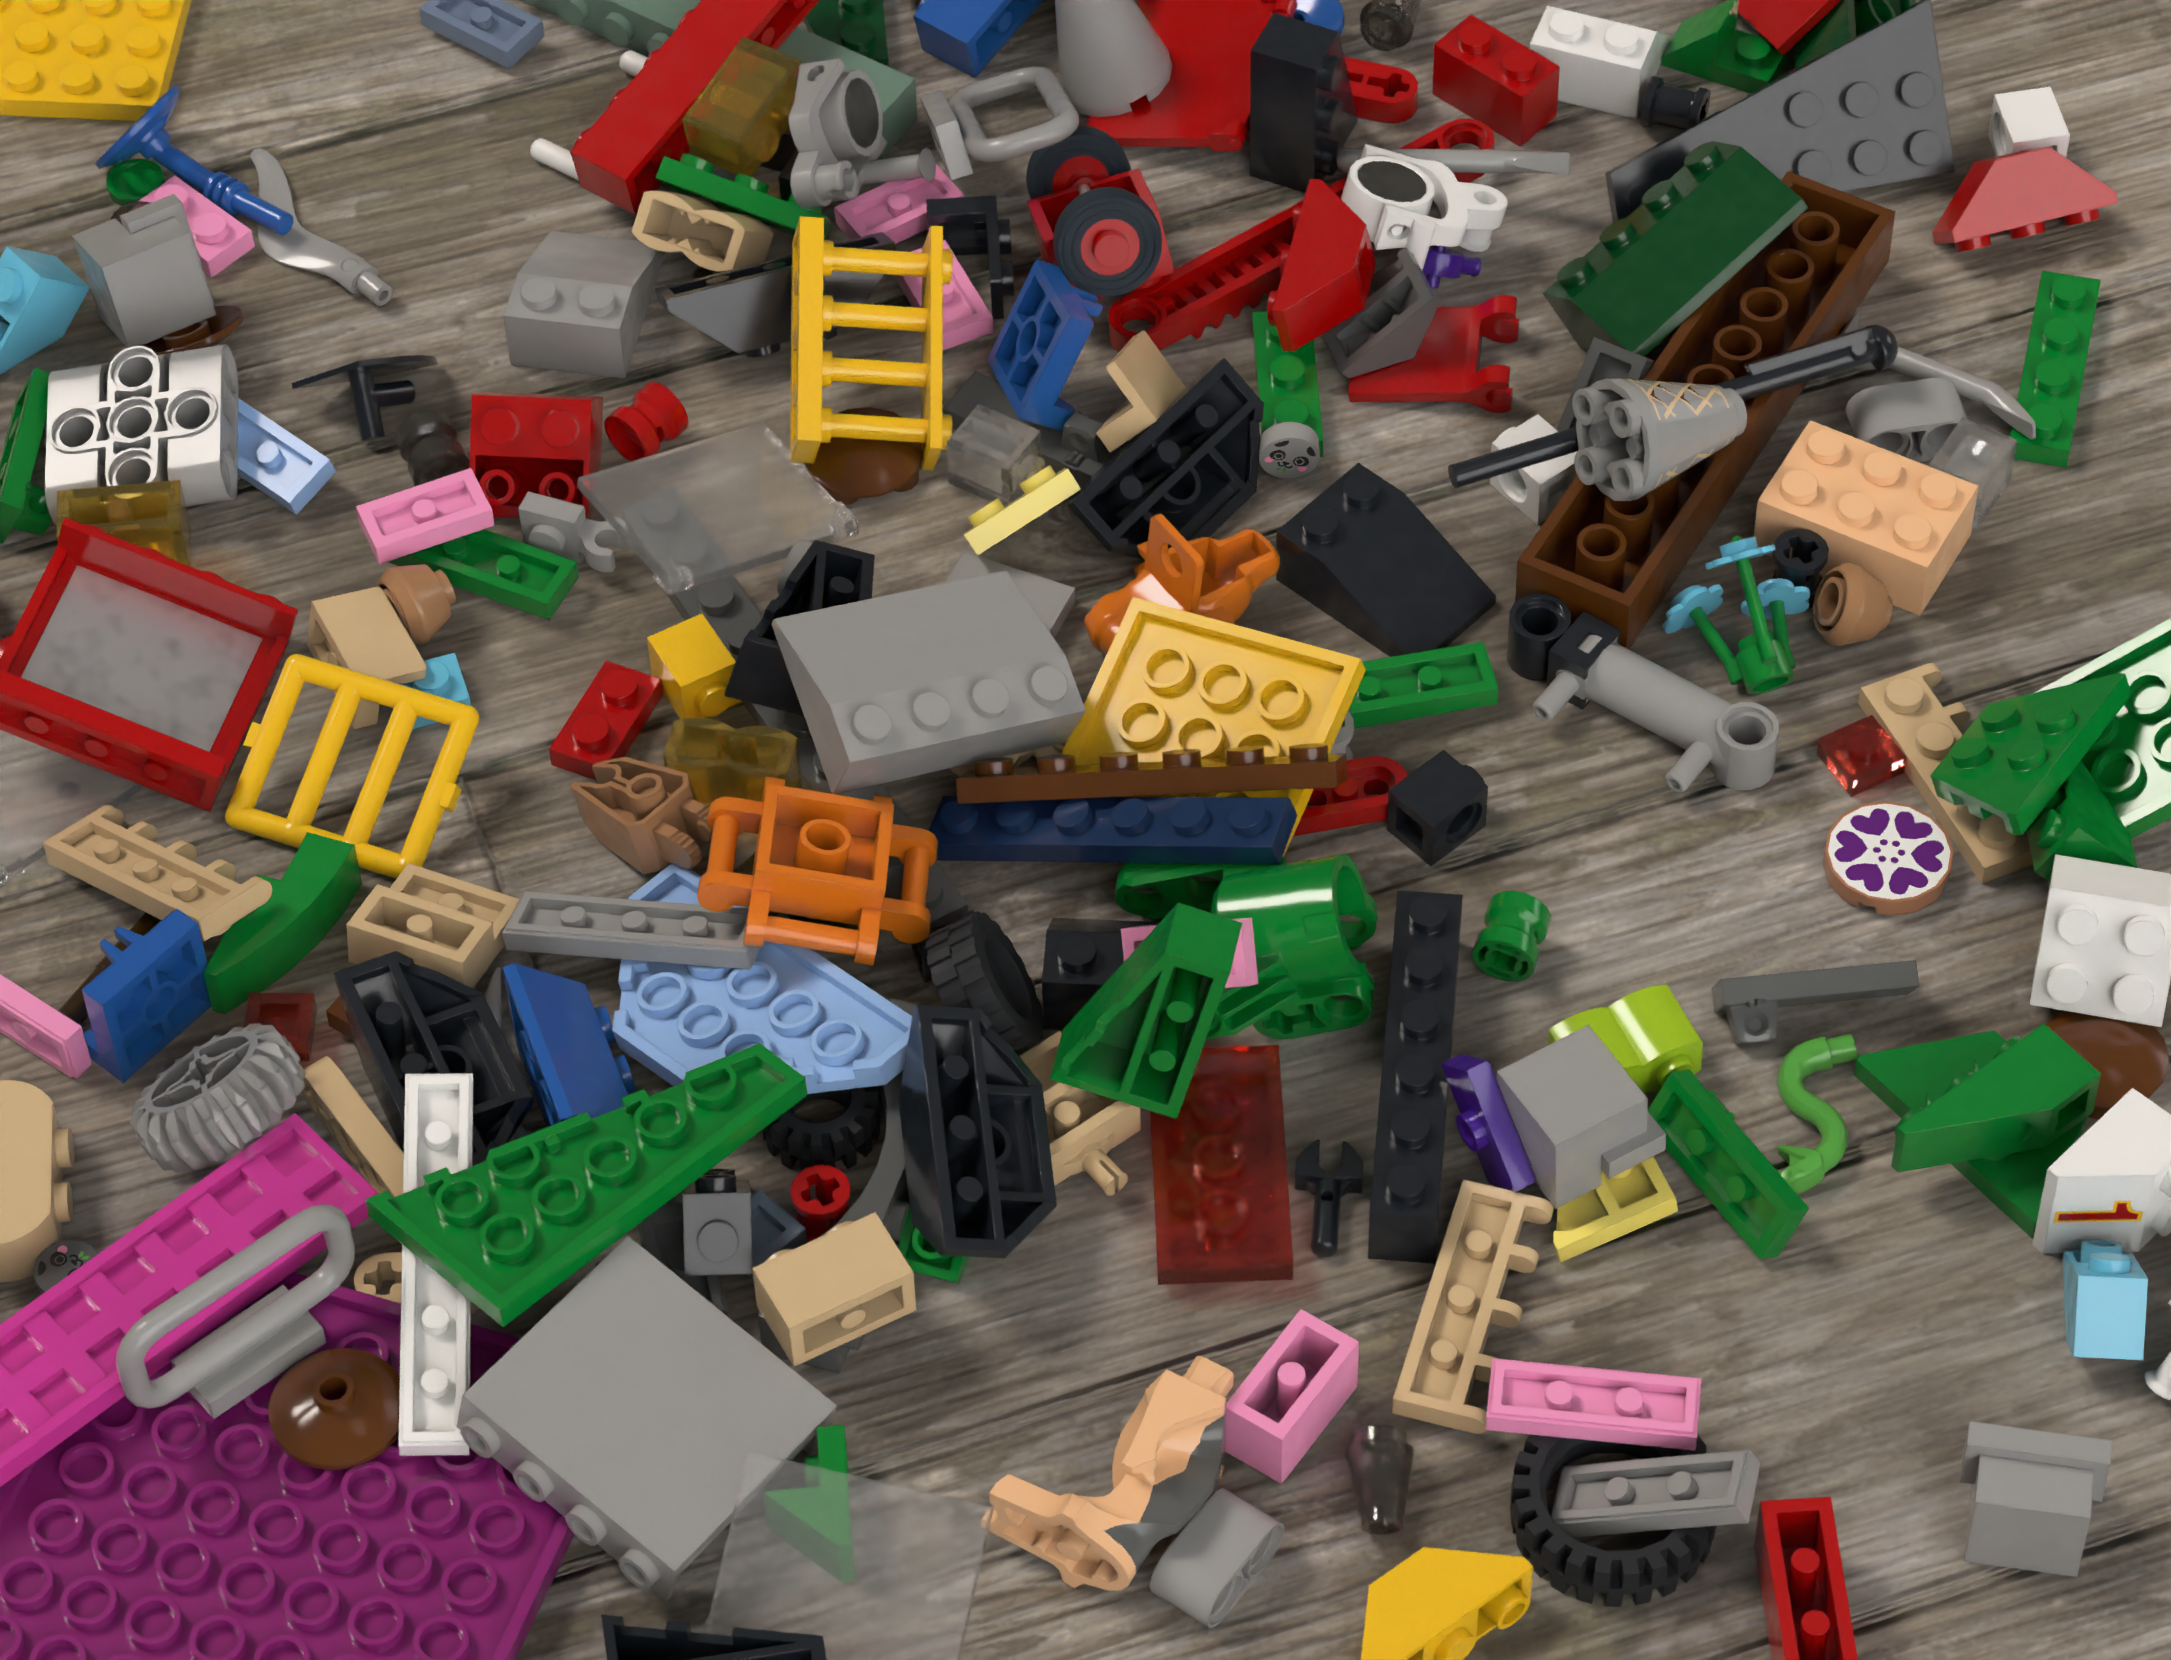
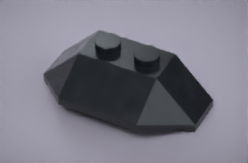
[655,232,896,357]
[1068,358,1264,560]
[334,951,533,1166]
[899,1005,1057,1258]

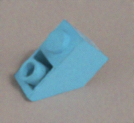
[0,246,90,375]
[2063,1239,2148,1360]

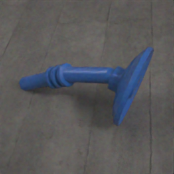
[94,84,293,235]

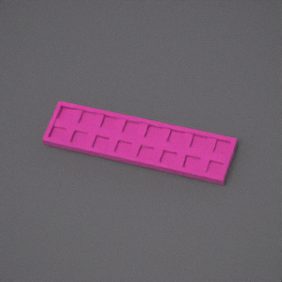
[0,1113,378,1487]

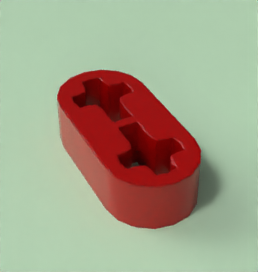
[1344,56,1418,124]

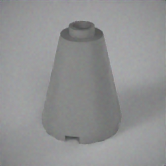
[1055,0,1173,117]

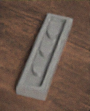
[502,891,760,970]

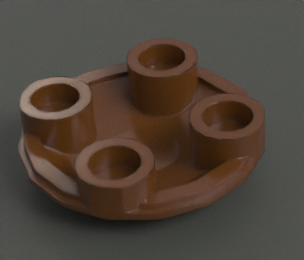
[805,407,923,505]
[2045,1010,2169,1120]

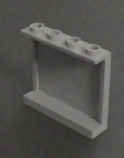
[456,1236,837,1602]

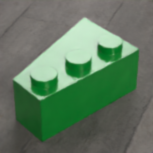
[1049,903,1242,1119]

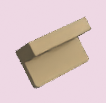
[1096,330,1186,452]
[307,587,427,729]

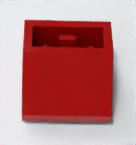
[469,392,603,519]

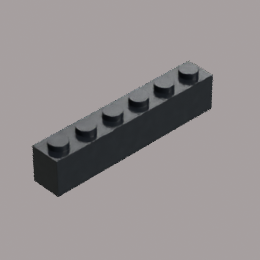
[1368,890,1463,1264]

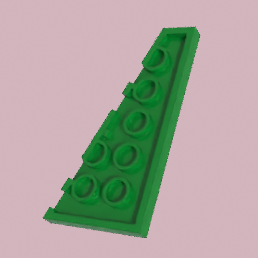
[365,1043,807,1327]

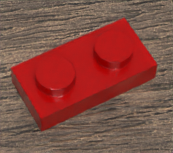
[549,660,663,780]

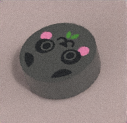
[33,1240,98,1295]

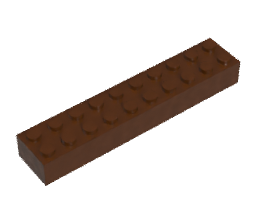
[1515,171,1895,649]

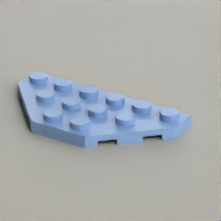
[612,863,912,1094]

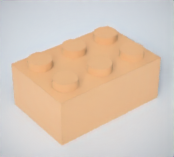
[1754,420,1979,616]

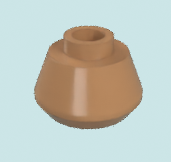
[1813,562,1893,646]
[377,564,456,645]

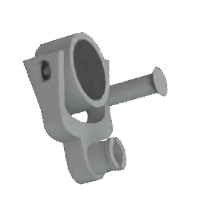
[789,58,936,209]

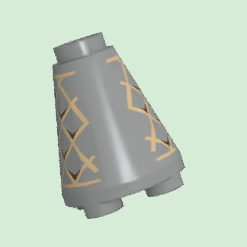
[1572,378,1747,501]

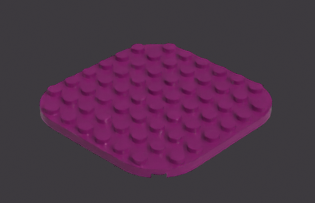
[0,1272,574,1660]

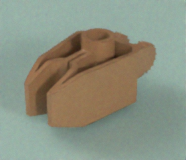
[570,757,712,874]

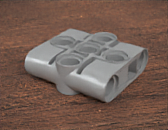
[45,344,239,526]

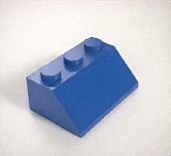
[502,963,635,1127]

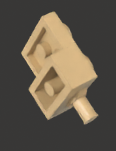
[346,863,519,988]
[1020,1031,1141,1196]

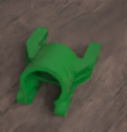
[1115,854,1378,1040]

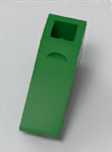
[2026,761,2138,882]
[1891,1023,2101,1173]

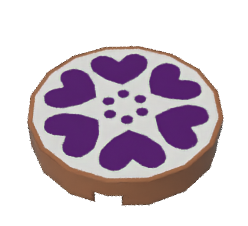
[1823,801,1954,916]

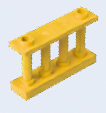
[790,216,953,471]

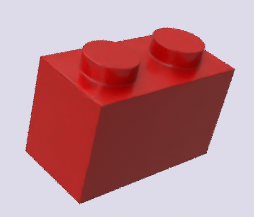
[1432,14,1560,147]

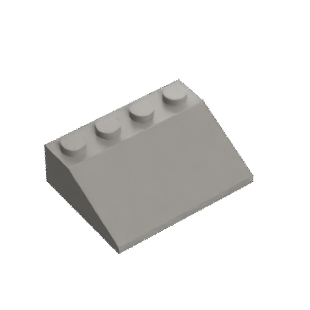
[771,570,1086,794]

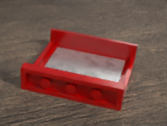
[0,517,298,812]

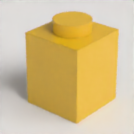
[647,613,741,727]

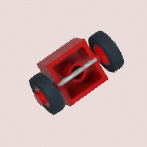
[1026,125,1175,301]

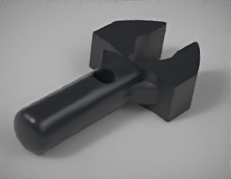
[1295,1139,1363,1257]

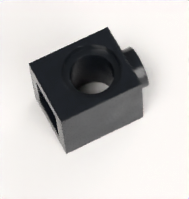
[1387,750,1488,866]

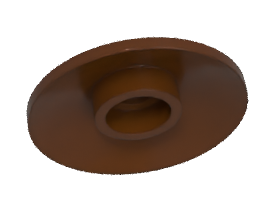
[141,305,244,355]
[268,1348,400,1470]

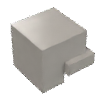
[72,194,216,348]
[1497,1025,1666,1209]
[1960,1421,2112,1577]

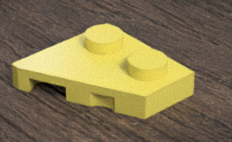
[963,465,1081,556]
[1553,1157,1678,1263]

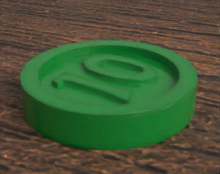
[106,158,165,207]

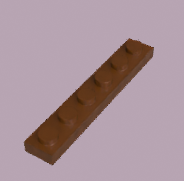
[956,743,1348,804]

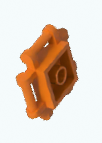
[697,776,938,966]

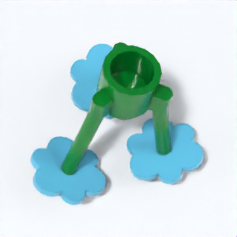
[1662,535,1810,695]

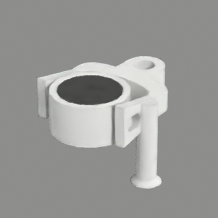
[1341,144,1508,271]

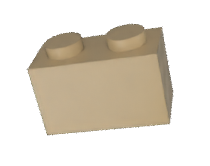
[752,1212,916,1367]

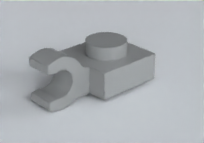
[518,492,628,572]

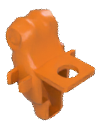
[1084,514,1280,655]

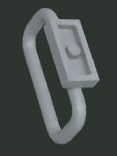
[920,66,1079,181]
[116,1204,355,1419]

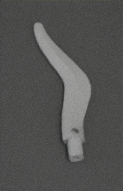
[250,148,393,306]

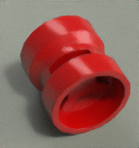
[604,382,689,465]

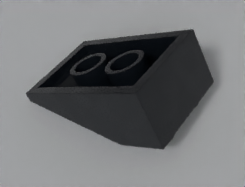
[1276,463,1496,657]

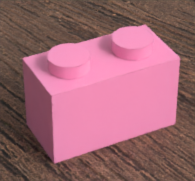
[1225,1309,1359,1484]

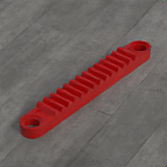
[1109,118,1495,352]

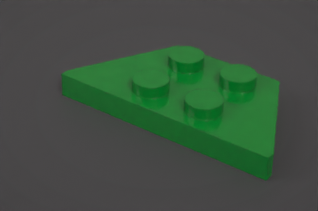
[1930,673,2132,835]
[1854,1030,2087,1238]

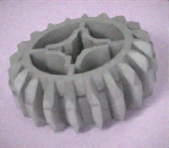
[130,1023,306,1173]

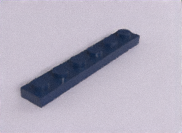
[929,796,1297,864]

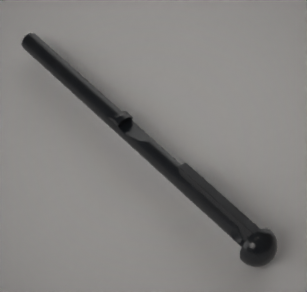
[1448,325,1898,488]

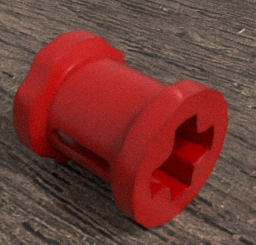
[790,1165,851,1243]

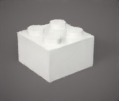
[2029,854,2171,1027]

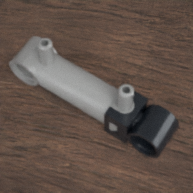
[1507,594,1779,792]

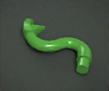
[1777,1034,1857,1193]

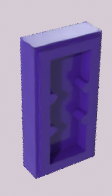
[1441,1054,1536,1192]

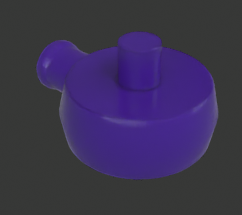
[1422,245,1482,289]

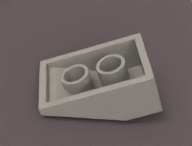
[503,231,665,378]

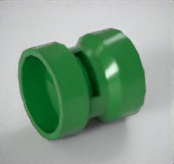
[1472,891,1551,982]

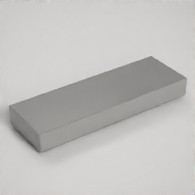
[1551,1450,1761,1537]

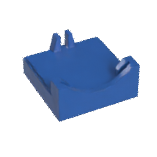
[986,259,1103,431]
[82,909,211,1083]

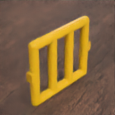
[225,654,480,879]

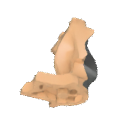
[982,1356,1234,1591]

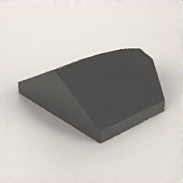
[1322,248,1439,379]

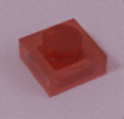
[1817,715,1907,797]
[244,993,317,1061]

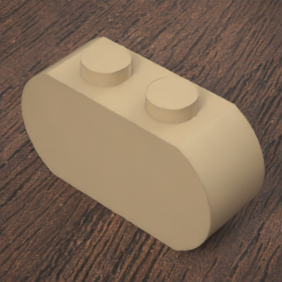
[0,1080,75,1282]

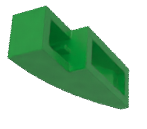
[203,832,362,1014]

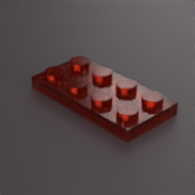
[1149,1045,1293,1285]

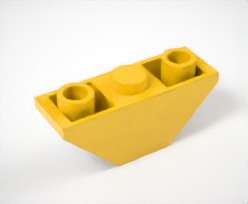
[1361,1547,1533,1660]

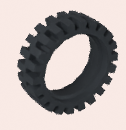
[1510,1434,1717,1607]

